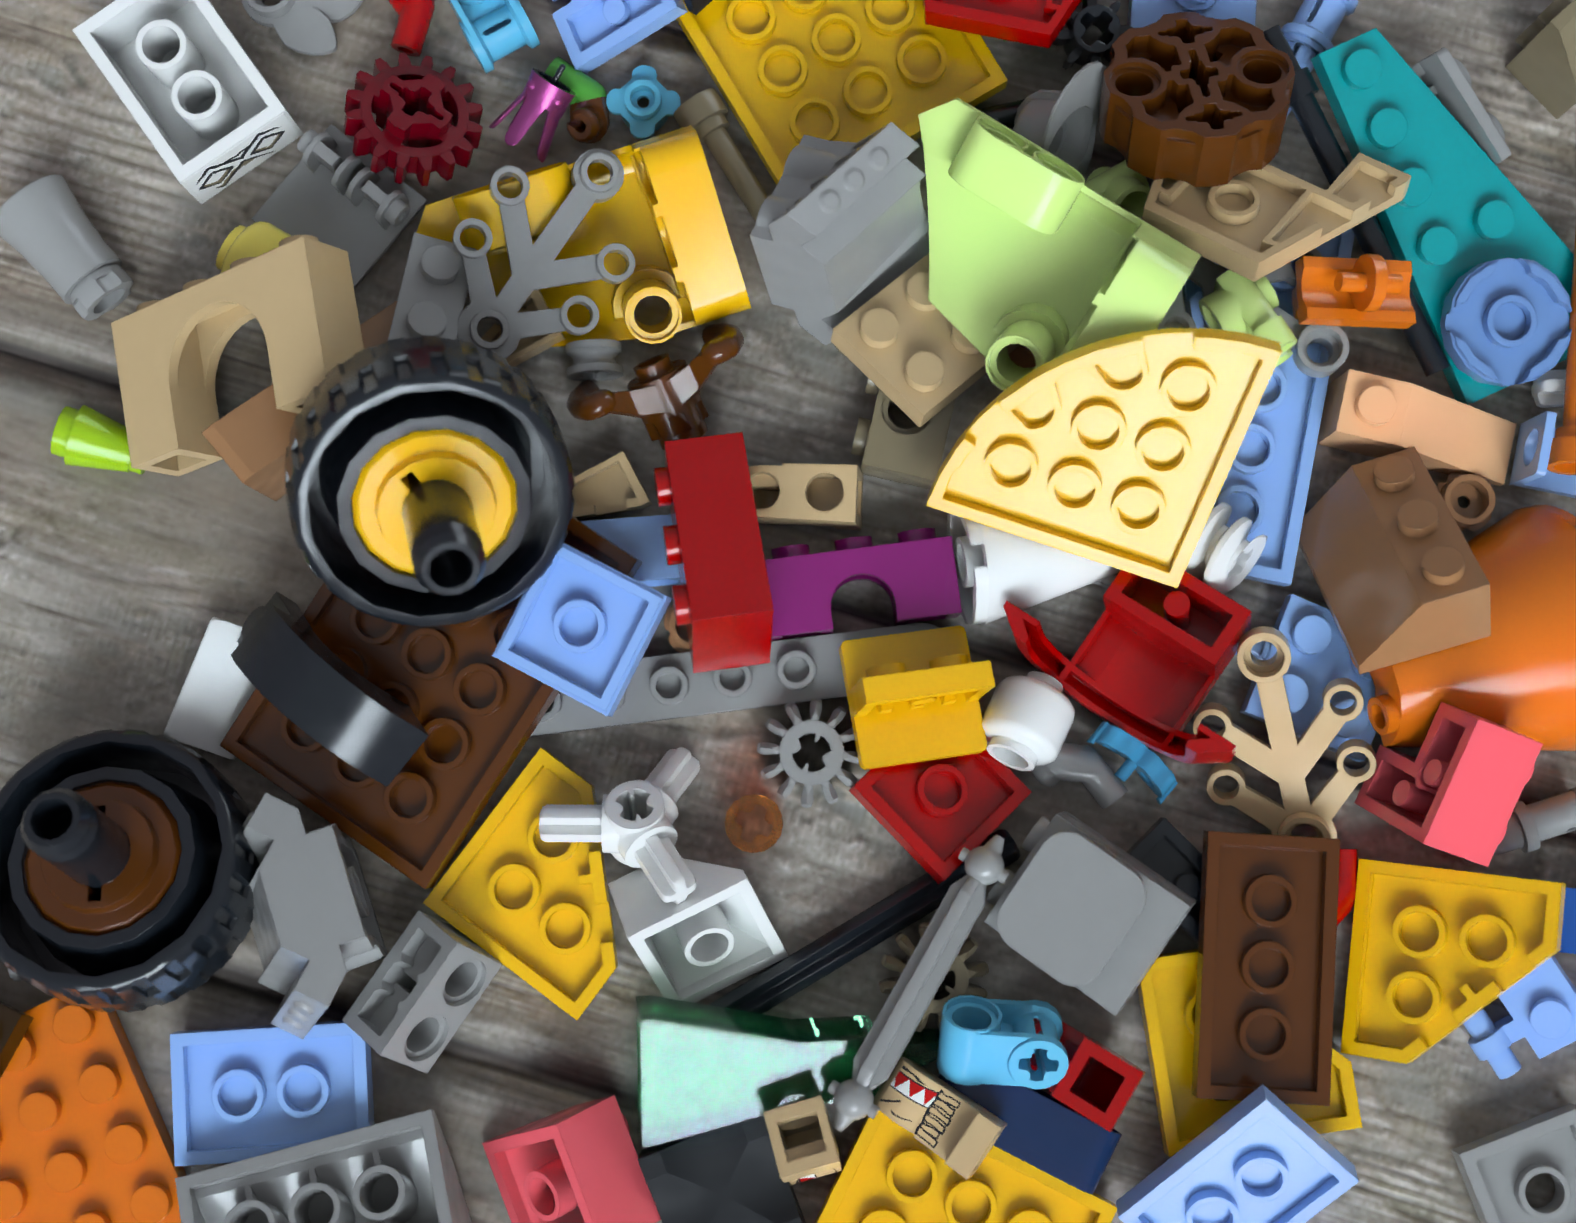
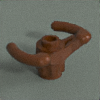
[567,323,744,450]

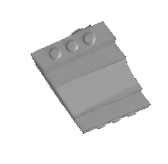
[750,122,929,345]
[242,792,388,1039]

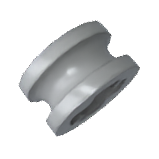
[565,339,623,382]

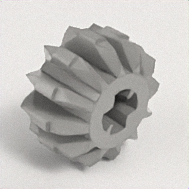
[757,698,859,808]

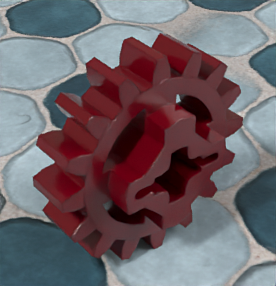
[344,53,483,186]

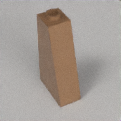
[201,301,397,501]

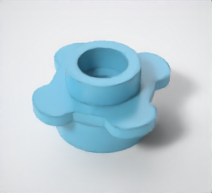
[606,65,681,140]

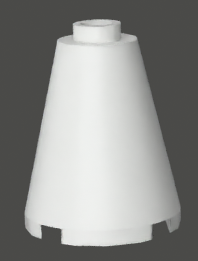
[947,513,1119,625]

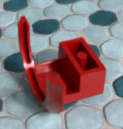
[1003,570,1252,764]

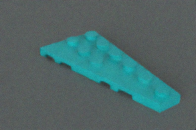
[1310,28,1574,405]

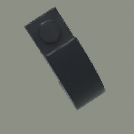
[231,591,429,787]

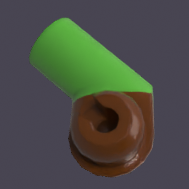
[545,57,610,144]

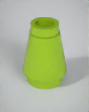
[50,405,146,475]

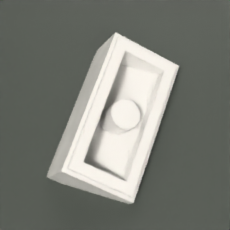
[164,617,256,760]

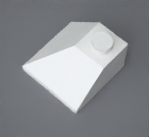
[608,858,789,1013]

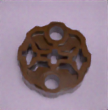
[1098,12,1295,187]

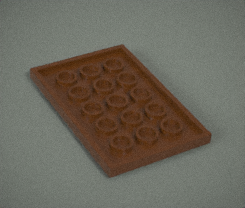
[220,516,643,889]

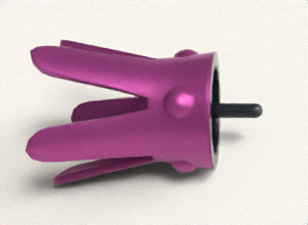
[489,64,576,163]

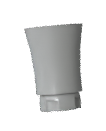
[0,174,134,321]

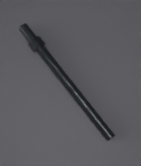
[1263,25,1450,377]

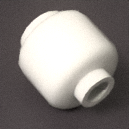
[982,671,1075,771]

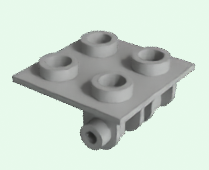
[252,124,428,290]

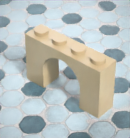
[111,234,364,477]

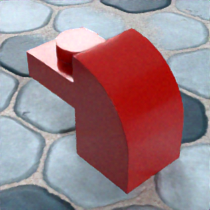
[1030,1018,1146,1132]

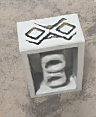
[73,0,304,204]

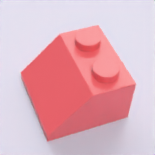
[482,1095,661,1223]

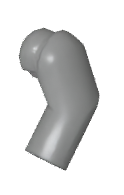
[1032,743,1128,809]

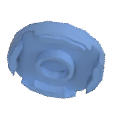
[1440,257,1572,387]

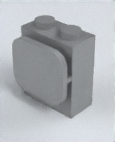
[984,811,1197,1016]

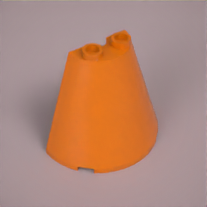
[1349,505,1576,751]

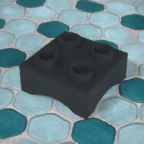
[638,1104,806,1223]

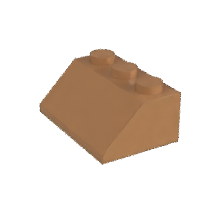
[1299,446,1491,674]

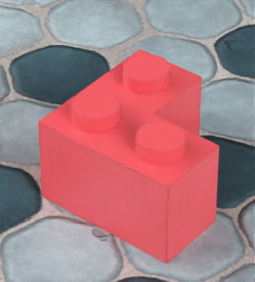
[1354,702,1543,867]

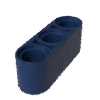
[939,1074,1122,1194]

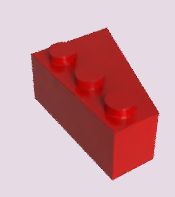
[654,432,774,673]

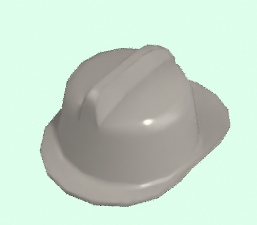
[1013,61,1107,177]

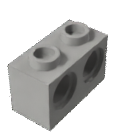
[342,910,503,1073]

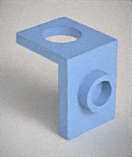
[1509,411,1576,498]

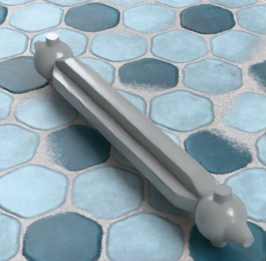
[827,835,1011,1132]

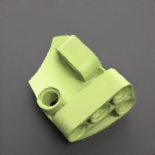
[918,98,1201,391]

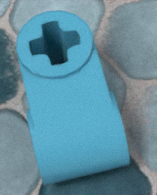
[448,0,540,74]
[936,995,1069,1089]

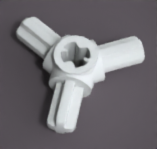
[539,747,700,904]

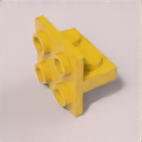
[839,626,995,770]

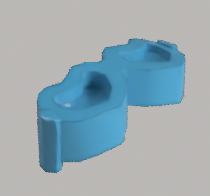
[1086,721,1178,805]

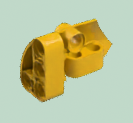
[416,125,751,347]

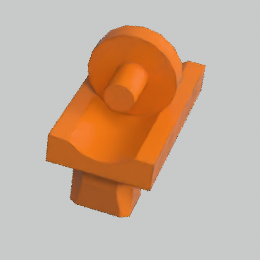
[1291,254,1416,329]

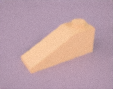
[1317,369,1517,486]

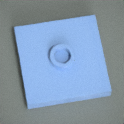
[492,543,672,716]

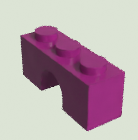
[765,528,962,641]

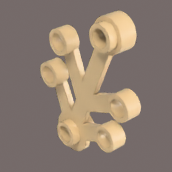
[1193,626,1377,839]

